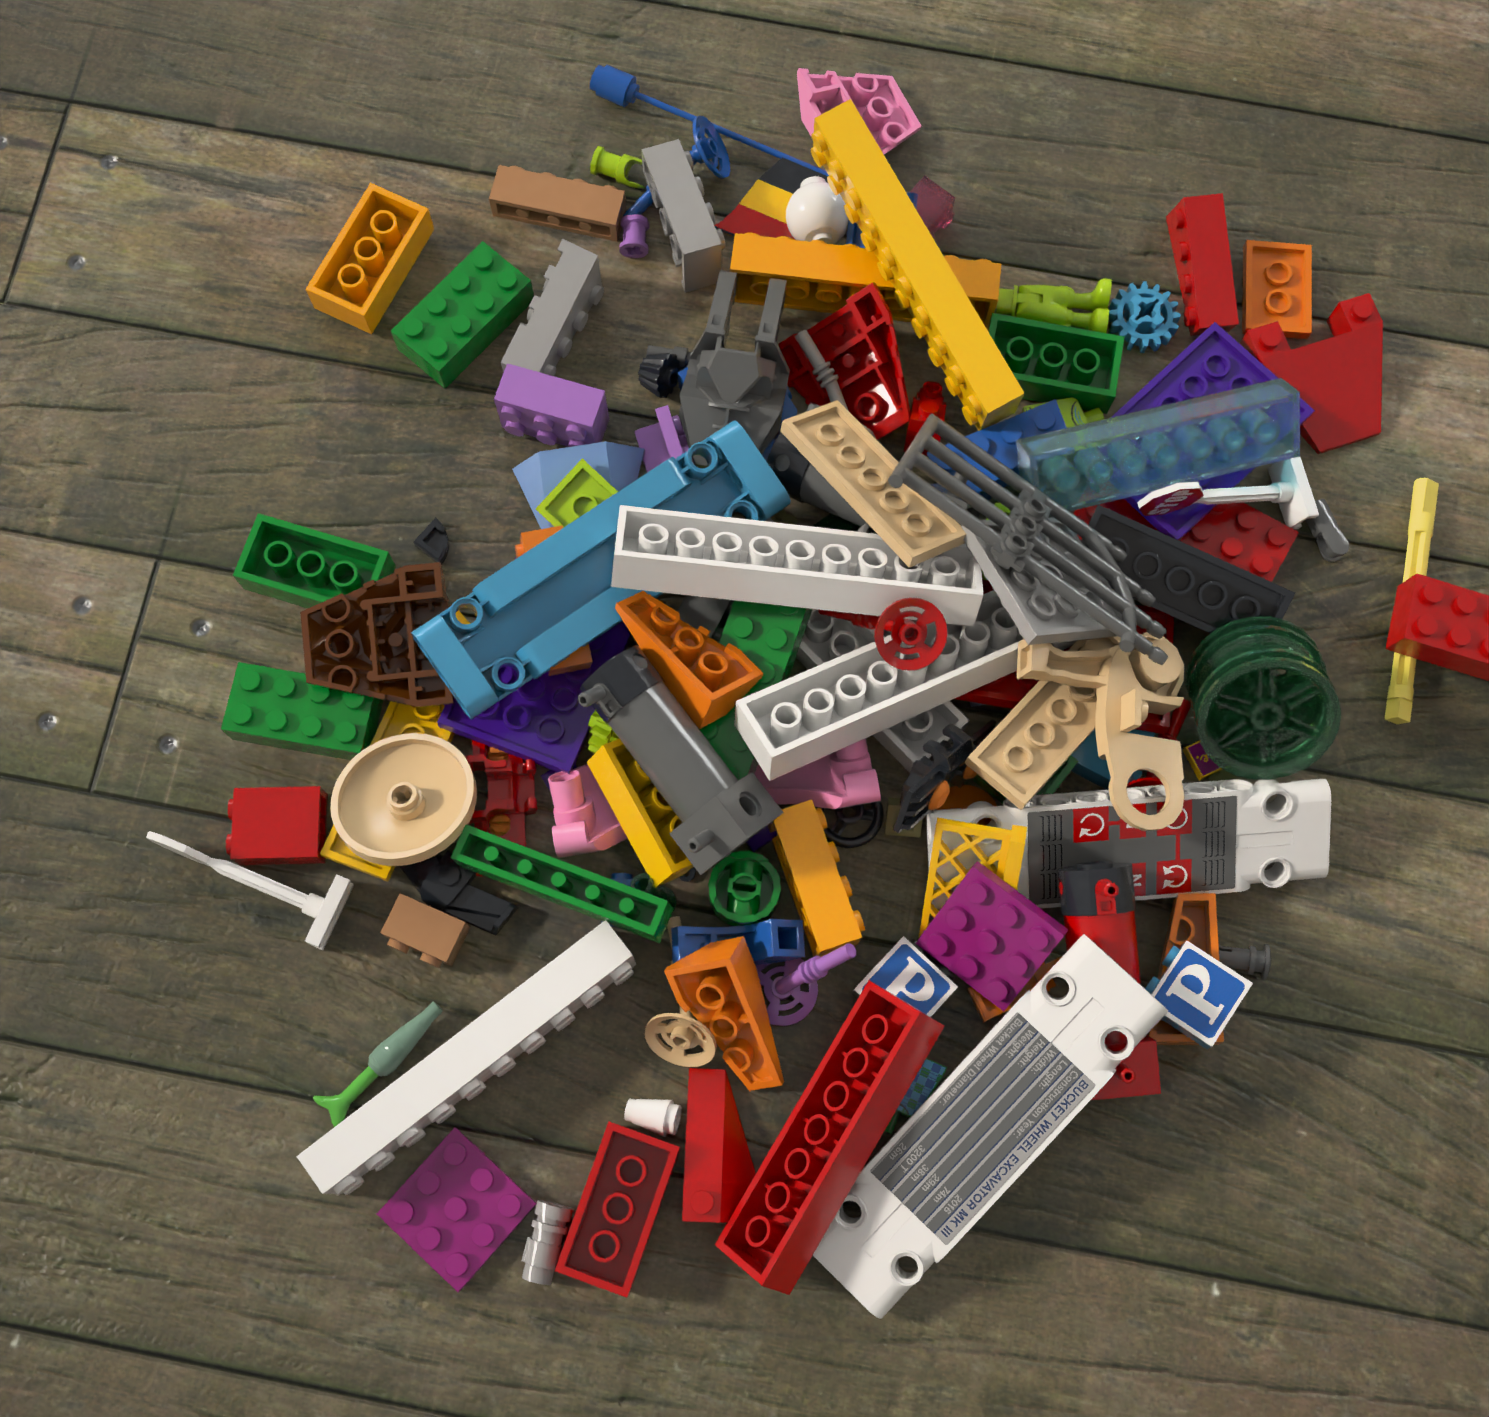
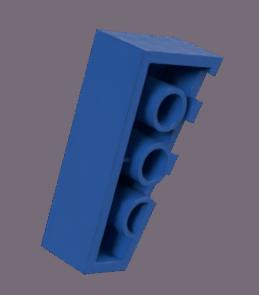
[927,399,1072,501]

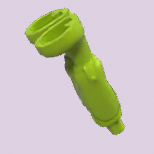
[996,278,1112,333]

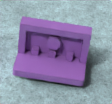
[635,405,694,472]

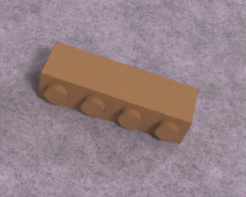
[489,165,627,242]

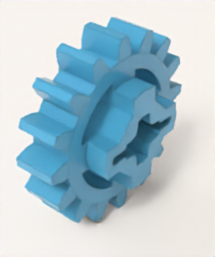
[1108,281,1181,353]

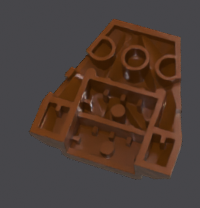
[300,562,455,708]

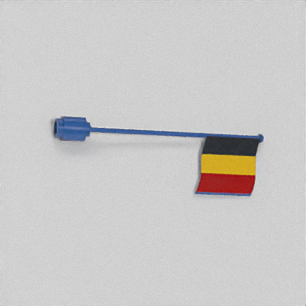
[590,65,829,240]

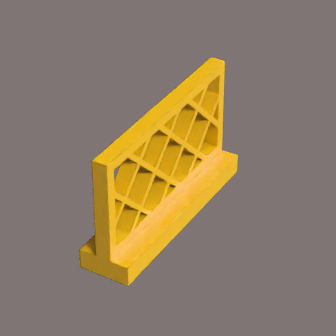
[918,817,1027,939]

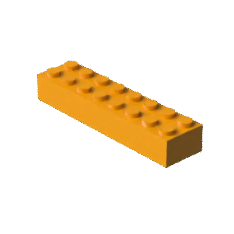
[730,233,1002,329]

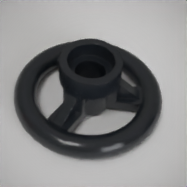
[815,801,884,848]

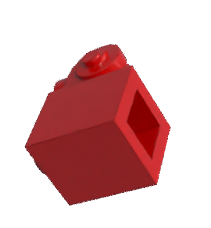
[903,381,947,456]

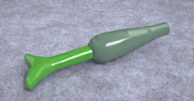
[313,1001,443,1127]

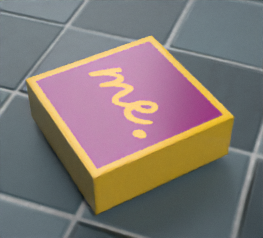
[1183,733,1233,781]

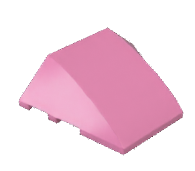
[797,68,921,154]

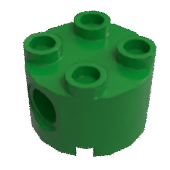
[708,851,781,927]

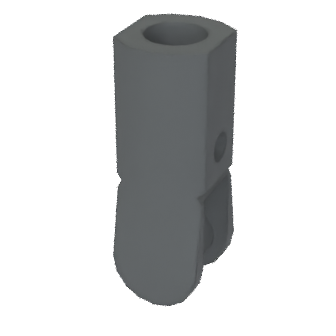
[1306,499,1349,563]

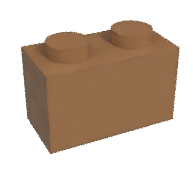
[380,893,470,968]

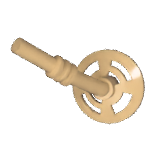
[645,916,717,1067]

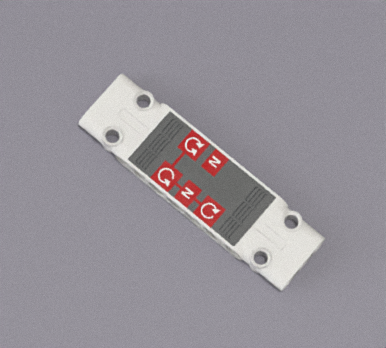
[927,778,1331,910]

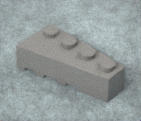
[641,139,726,293]
[501,239,604,376]

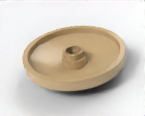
[330,733,477,866]

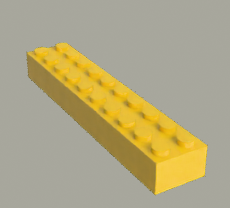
[811,99,1025,431]

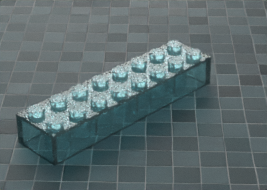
[1016,378,1300,516]

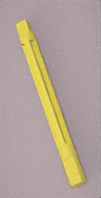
[1385,478,1439,724]

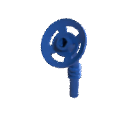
[623,116,730,217]

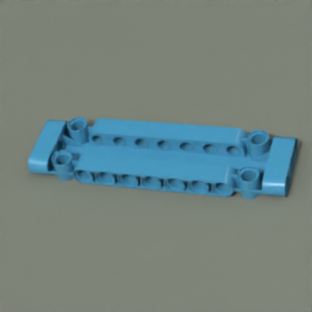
[411,420,791,719]

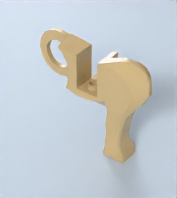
[1017,632,1185,831]

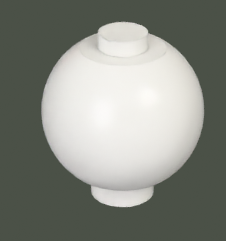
[786,176,849,244]

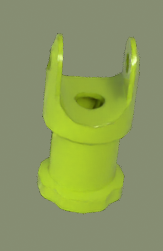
[590,146,645,189]

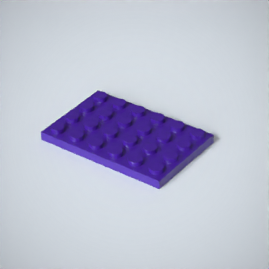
[1075,322,1315,540]
[437,557,632,774]

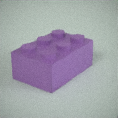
[494,363,609,447]

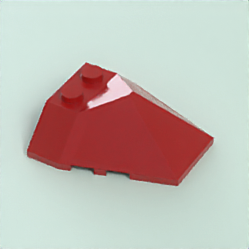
[778,282,911,440]

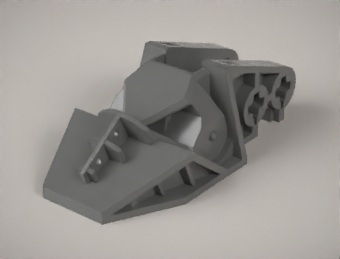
[679,270,790,468]

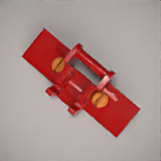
[465,740,537,877]

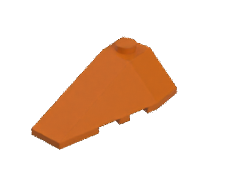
[615,591,763,729]
[664,936,784,1091]

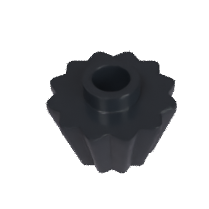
[638,353,680,398]

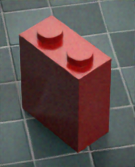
[226,786,328,865]

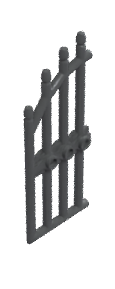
[888,414,1168,665]

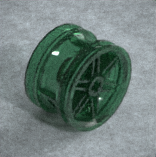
[1185,616,1341,780]

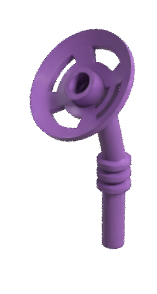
[756,943,856,1026]

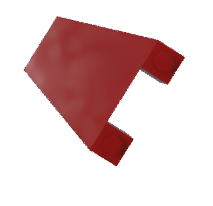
[1239,293,1383,454]

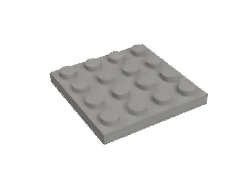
[961,518,1122,645]

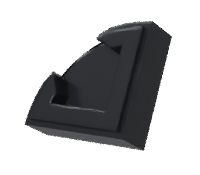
[413,517,449,565]

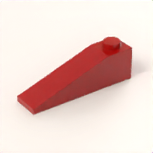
[682,1068,756,1223]

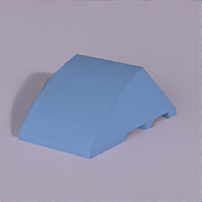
[512,441,645,529]

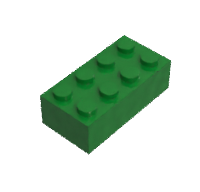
[391,241,534,389]
[987,313,1125,414]
[233,513,396,608]
[221,662,383,760]

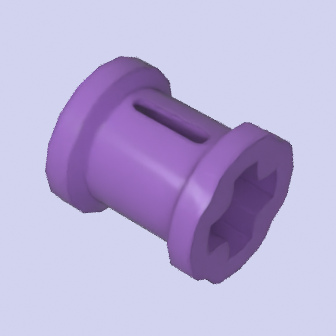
[619,214,649,258]

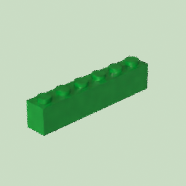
[451,825,674,943]

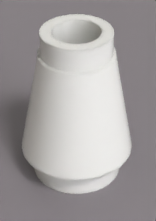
[624,1098,682,1137]

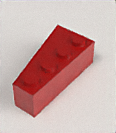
[1166,193,1239,336]

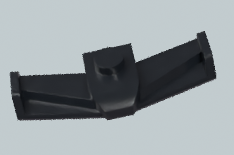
[400,851,519,936]

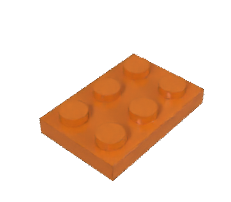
[1242,240,1312,339]

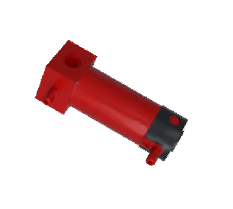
[1058,861,1161,1100]

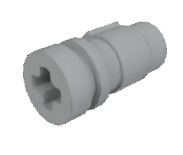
[521,1200,574,1285]

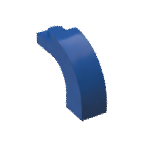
[671,919,805,965]

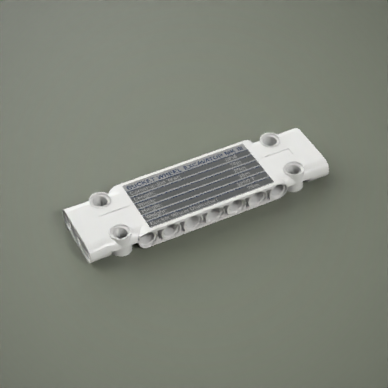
[813,934,1168,1319]

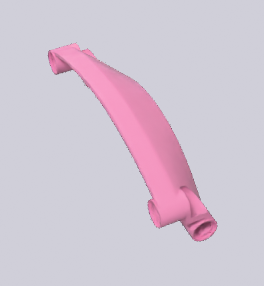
[548,738,881,858]

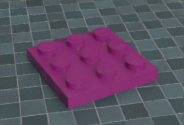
[915,861,1068,1012]
[377,1127,537,1292]

